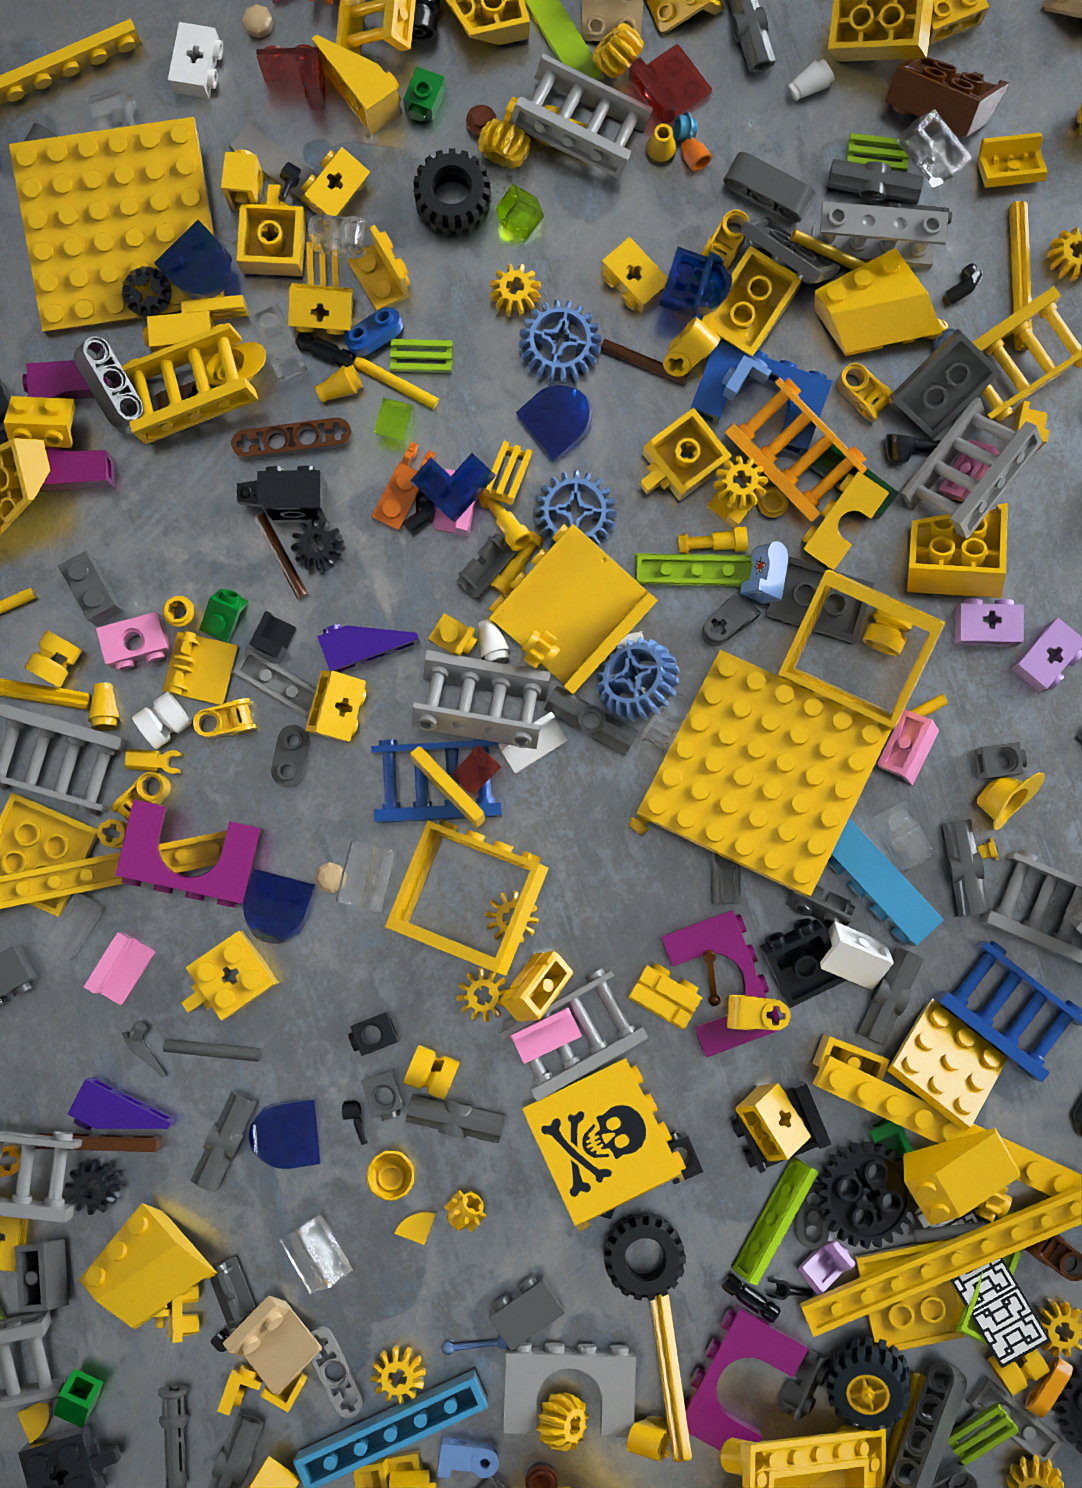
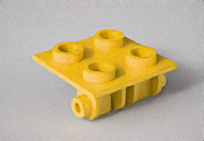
[162,631,238,705]

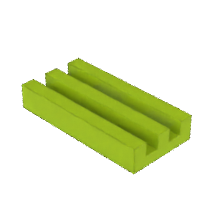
[846,133,911,172]
[390,339,453,373]
[947,1401,1018,1466]

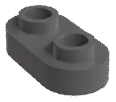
[271,725,310,788]
[795,1182,830,1249]

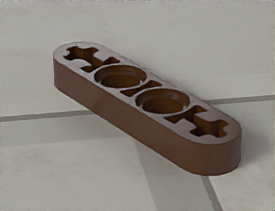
[231,418,352,460]

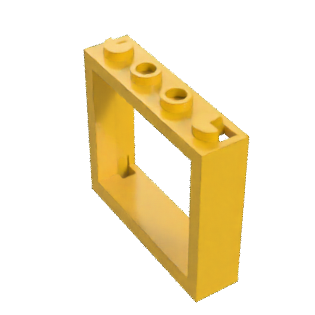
[778,570,946,729]
[385,820,549,976]

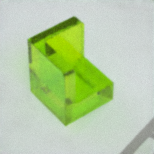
[496,184,544,240]
[374,397,415,447]

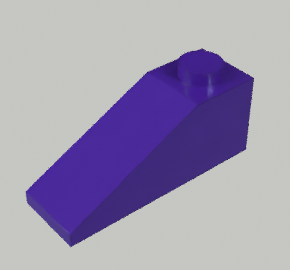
[317,624,420,673]
[67,1077,176,1130]

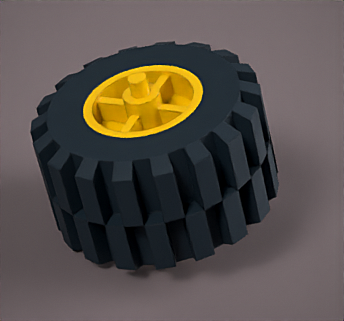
[827,1336,911,1431]

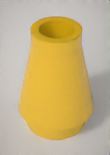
[646,124,676,162]
[315,365,363,403]
[163,596,194,627]
[88,683,120,731]

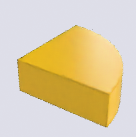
[394,1211,436,1245]
[17,1401,52,1443]

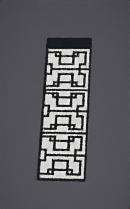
[910,1200,1051,1368]

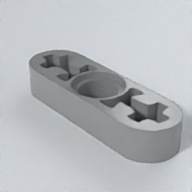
[310,1326,364,1418]

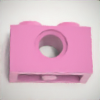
[96,611,172,671]

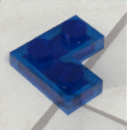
[410,453,497,522]

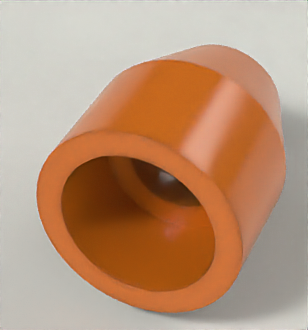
[681,137,712,172]

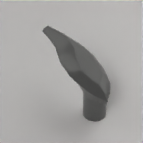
[122,1021,166,1078]

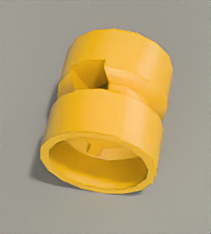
[862,608,913,656]
[24,630,83,688]
[403,1045,460,1100]
[987,1349,1050,1397]

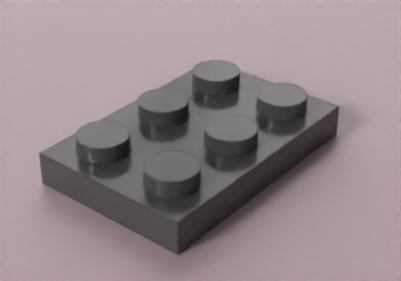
[740,217,841,284]
[889,328,1002,439]
[765,556,874,644]

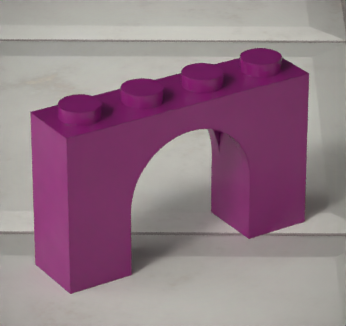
[22,359,114,492]
[115,799,261,908]
[660,910,779,1058]
[683,1304,809,1451]

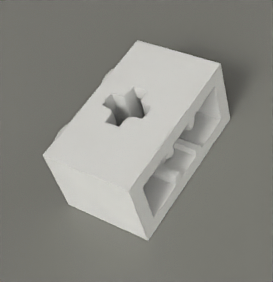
[168,22,223,99]

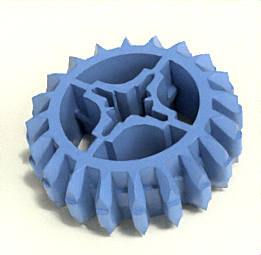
[519,299,602,384]
[533,470,617,547]
[596,637,680,722]

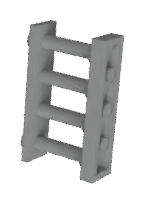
[509,54,653,179]
[811,201,948,269]
[901,397,1043,539]
[412,650,551,750]
[0,703,128,816]
[979,849,1082,966]
[499,968,649,1101]
[0,1131,82,1223]
[0,1310,66,1409]

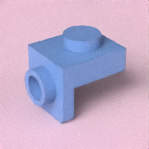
[722,355,771,401]

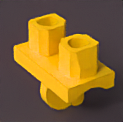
[154,1284,199,1343]

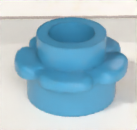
[673,112,698,142]

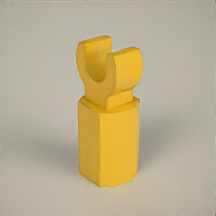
[124,748,182,775]

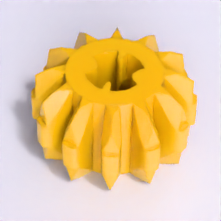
[592,23,644,78]
[478,118,531,169]
[1047,226,1082,282]
[490,264,541,317]
[713,455,768,510]
[485,891,539,943]
[456,968,508,1022]
[1038,1301,1082,1358]
[370,1346,426,1404]
[536,1392,589,1452]
[1007,1454,1064,1488]

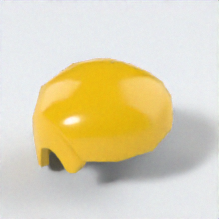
[366,1151,414,1201]

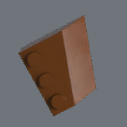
[885,57,1010,138]

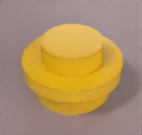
[757,487,789,518]

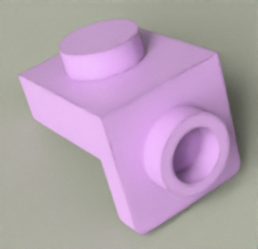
[797,1240,855,1294]

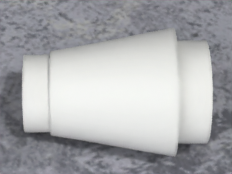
[787,59,835,101]
[477,619,511,664]

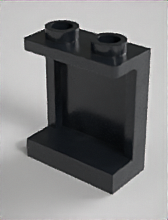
[730,1081,831,1173]

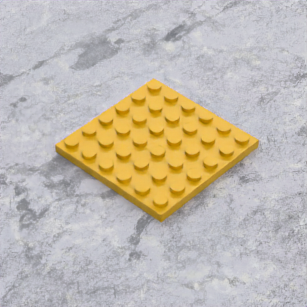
[9,117,225,333]
[637,650,892,898]

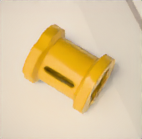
[97,819,128,848]

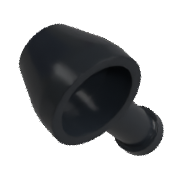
[885,434,941,462]

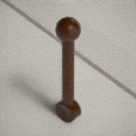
[702,949,721,1006]

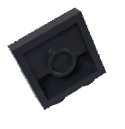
[760,918,847,1008]

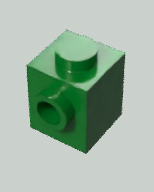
[403,66,446,122]
[53,1369,103,1428]

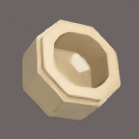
[242,4,274,39]
[315,862,347,894]

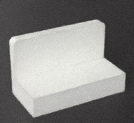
[498,712,568,774]
[820,921,893,989]

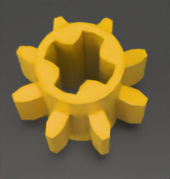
[521,630,560,669]
[975,1187,1012,1222]
[444,1190,486,1232]

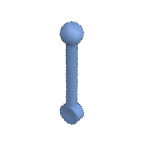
[442,1335,508,1355]

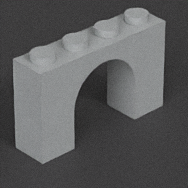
[503,1342,636,1438]

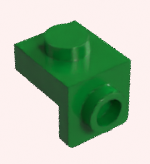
[199,589,248,643]

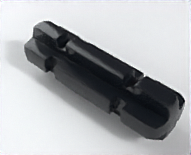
[295,332,354,367]
[722,1274,781,1323]

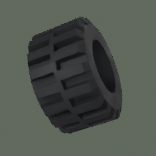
[413,148,491,236]
[603,1212,686,1301]

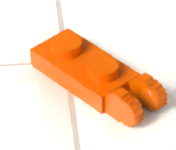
[371,442,436,532]

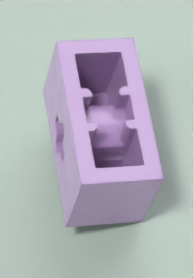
[954,598,1024,647]
[1011,617,1082,692]

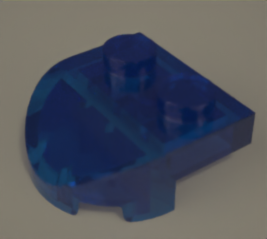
[154,220,233,299]
[658,246,732,317]
[516,385,593,460]
[243,869,315,944]
[249,1099,320,1169]

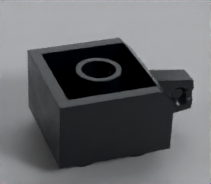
[237,465,328,522]
[18,1425,121,1488]

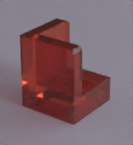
[452,745,501,796]

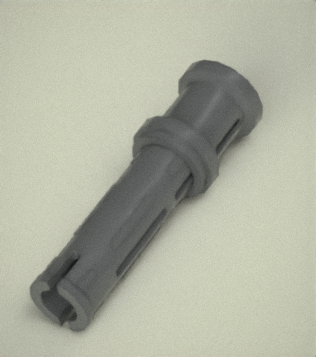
[158,1385,188,1488]

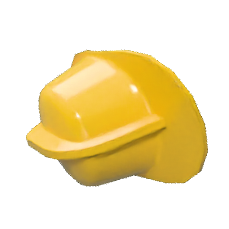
[202,342,266,388]
[977,772,1045,830]

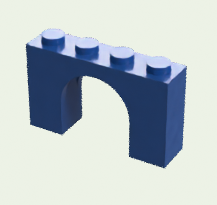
[690,340,833,456]

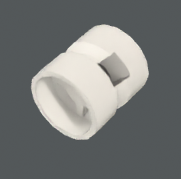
[132,691,192,750]

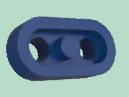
[344,307,403,357]

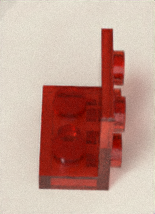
[256,44,326,110]
[628,44,712,125]

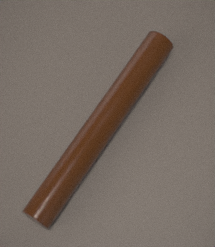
[601,339,689,385]
[254,513,308,600]

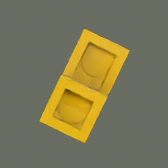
[353,1450,423,1488]

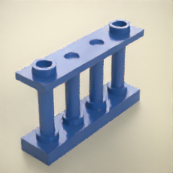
[371,738,502,823]
[935,940,1082,1082]

